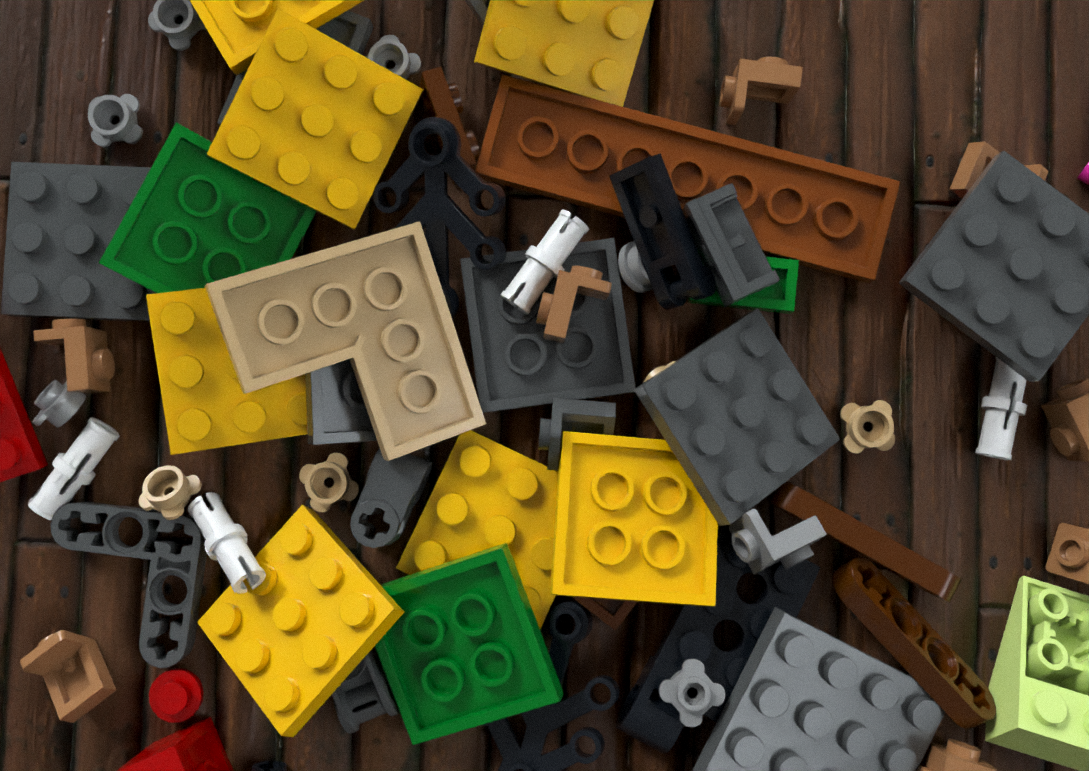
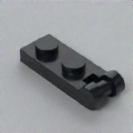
[609,153,716,310]

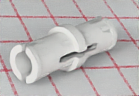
[500,209,589,315]
[975,357,1027,460]
[28,417,120,520]
[188,492,266,594]

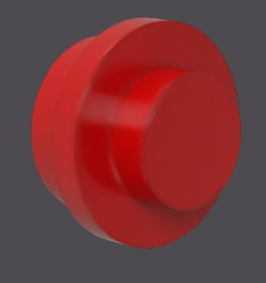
[149,668,204,723]

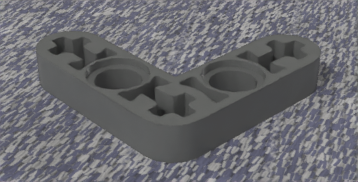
[50,501,207,668]

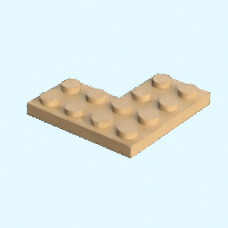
[205,221,486,461]

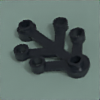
[373,117,506,318]
[483,601,620,771]

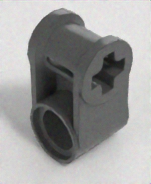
[350,448,432,548]
[332,646,400,734]

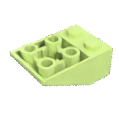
[985,575,1089,771]

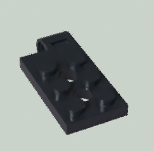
[616,524,821,755]

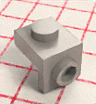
[729,509,827,574]

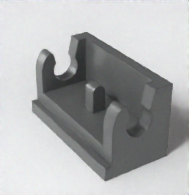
[682,183,780,307]

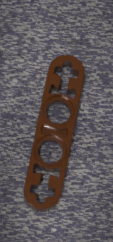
[768,481,962,603]
[832,557,996,729]

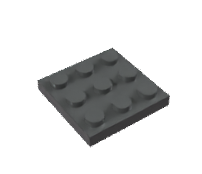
[899,151,1089,382]
[1,162,156,322]
[460,238,635,413]
[634,308,840,526]

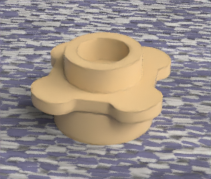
[840,400,895,454]
[299,453,360,512]
[139,465,202,520]

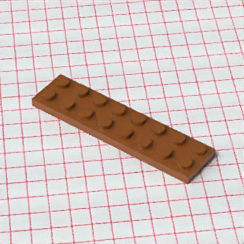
[475,74,900,283]

